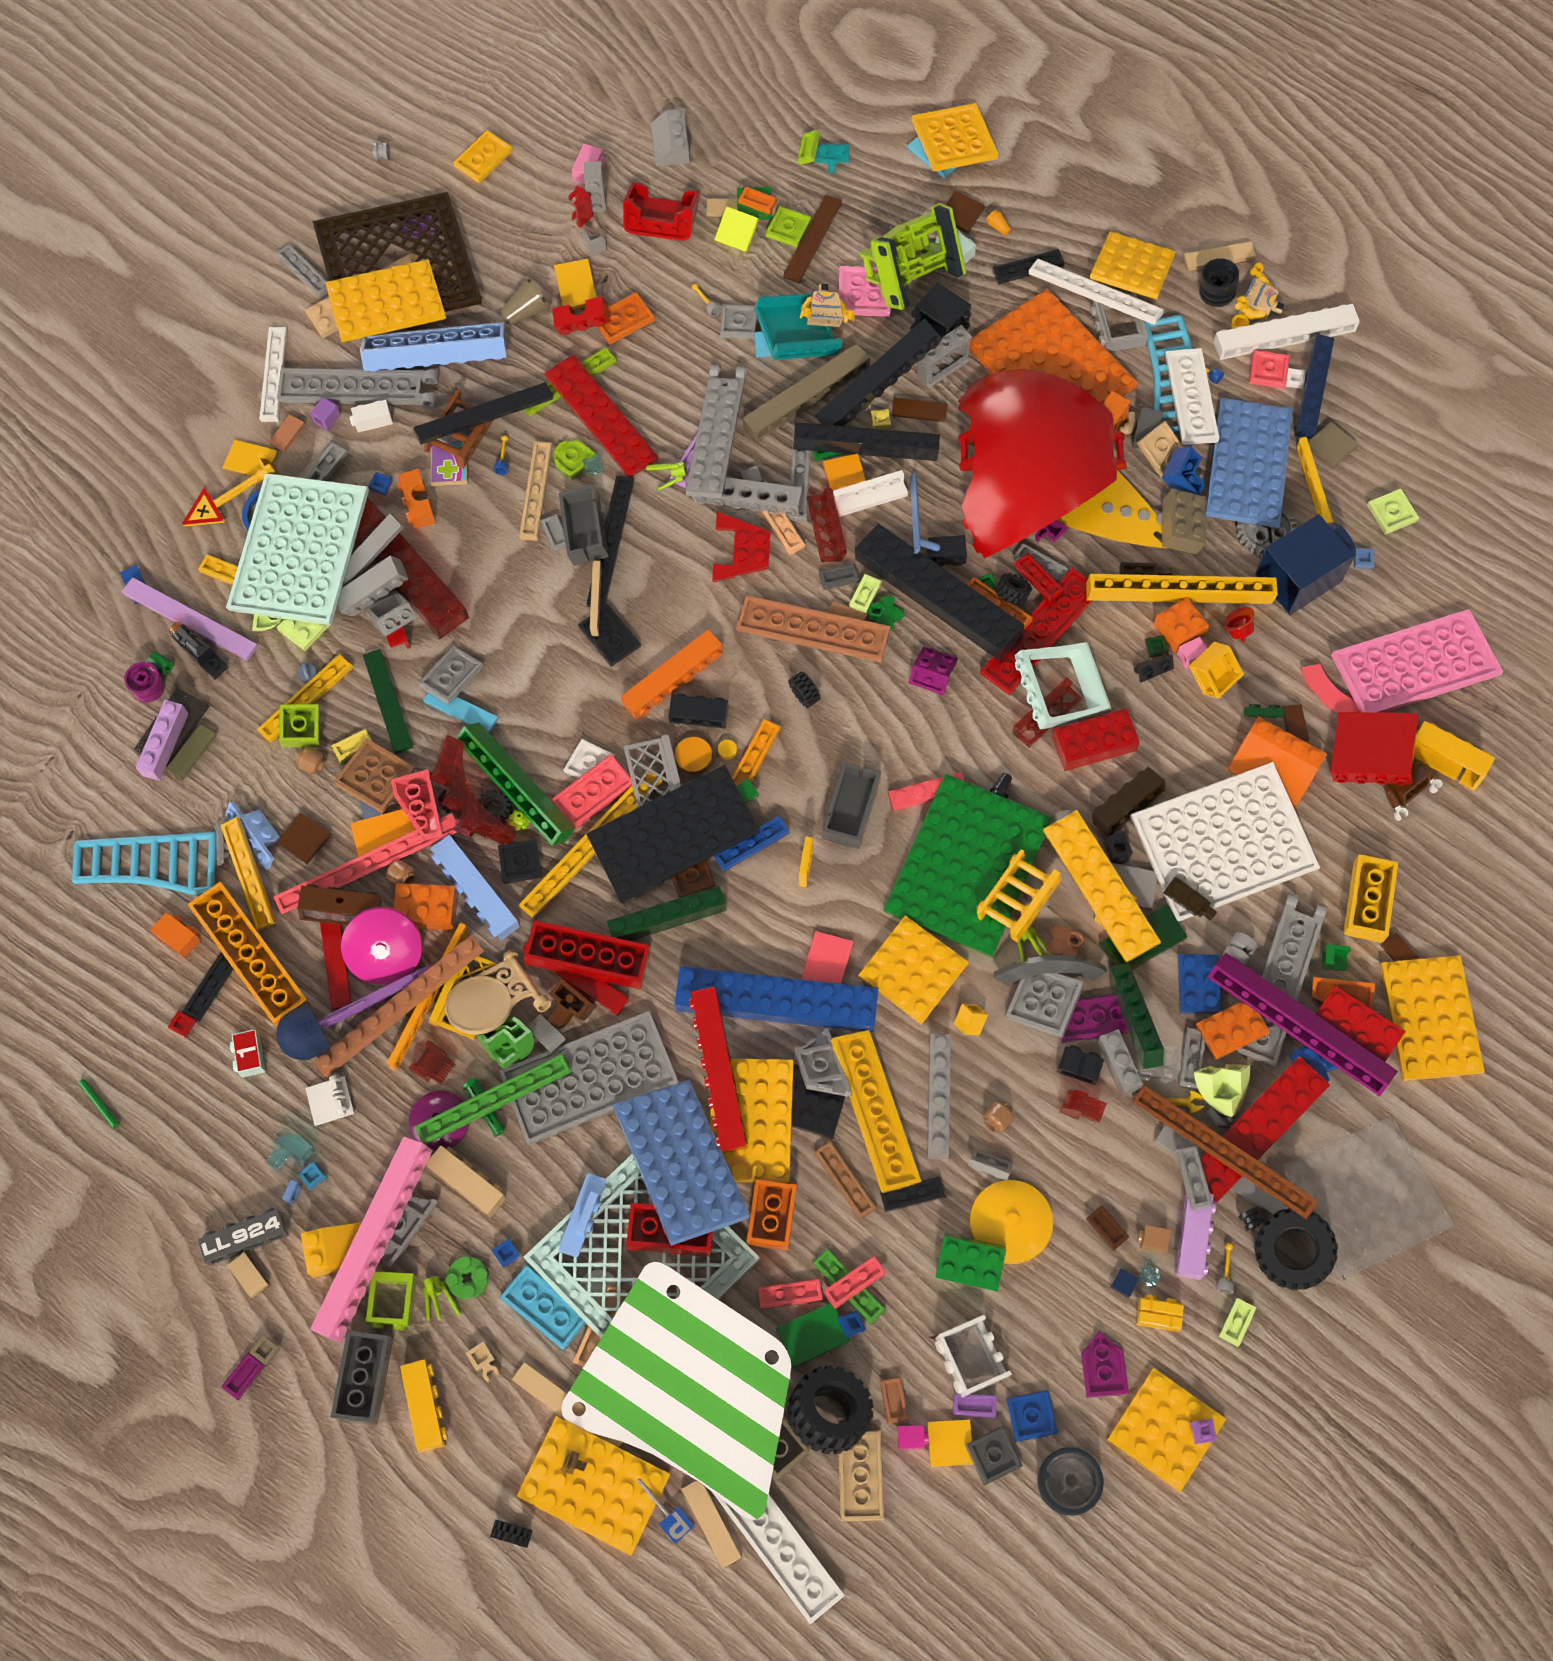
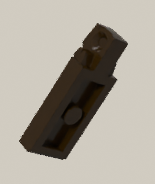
[1119,562,1172,576]
[1163,876,1217,920]

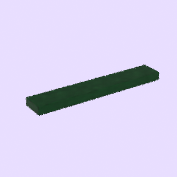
[363,649,413,754]

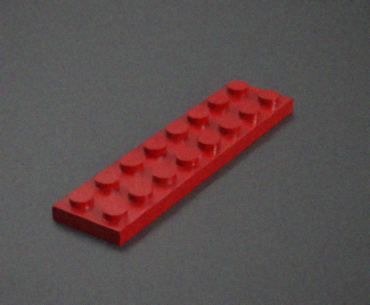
[544,354,658,478]
[980,567,1093,696]
[1200,1056,1330,1203]

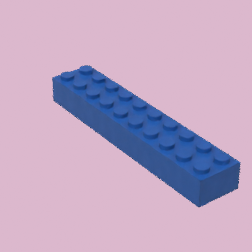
[675,966,879,1033]

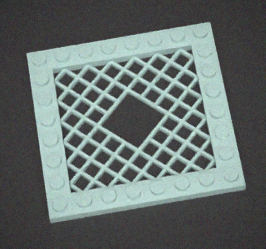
[524,1154,760,1338]

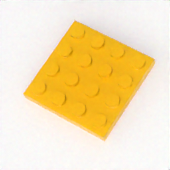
[912,103,999,172]
[1090,231,1176,300]
[858,916,969,1025]
[1107,1368,1226,1492]

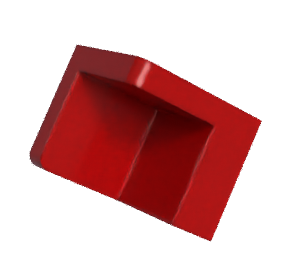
[386,622,411,649]

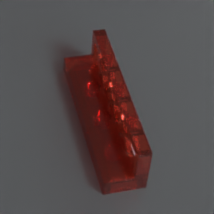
[806,488,847,562]
[1013,677,1082,748]

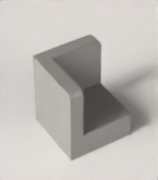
[582,231,607,257]

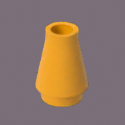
[986,210,1011,236]

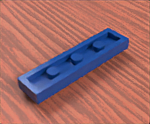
[714,816,790,872]

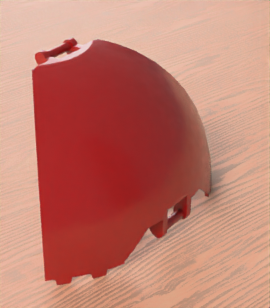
[958,369,1127,559]

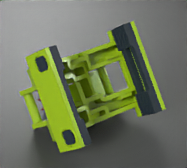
[860,203,966,310]

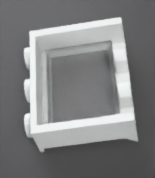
[935,1315,1012,1398]

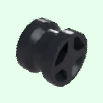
[1238,1207,1265,1231]

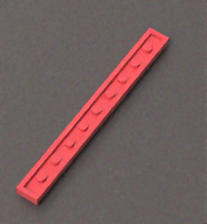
[274,813,461,915]

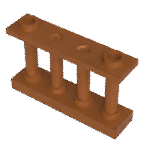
[424,389,494,469]

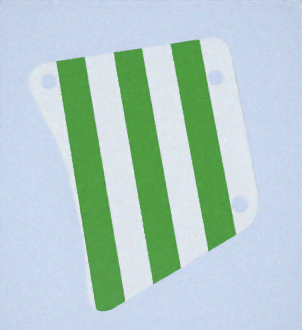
[562,1262,791,1520]

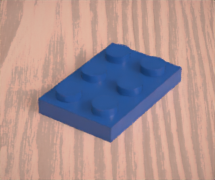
[1177,954,1221,1014]

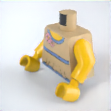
[1235,263,1285,320]
[800,284,855,327]

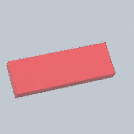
[823,1255,887,1309]
[758,1279,823,1309]

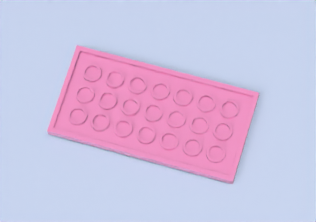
[1331,609,1503,713]

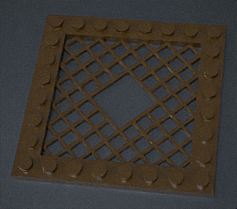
[312,192,482,312]

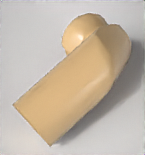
[1119,412,1137,435]

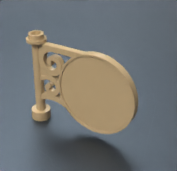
[445,950,551,1035]

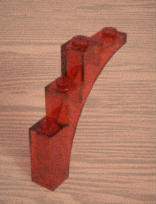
[429,735,517,845]

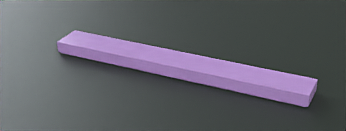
[122,577,258,661]

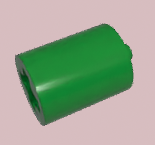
[147,651,174,675]

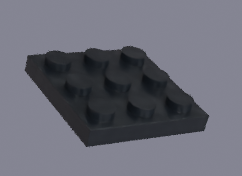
[792,1064,846,1139]

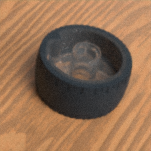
[1037,1447,1104,1516]

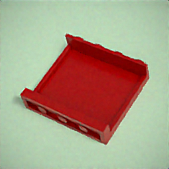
[1331,712,1420,786]

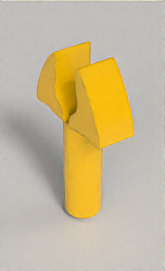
[1166,1091,1204,1115]

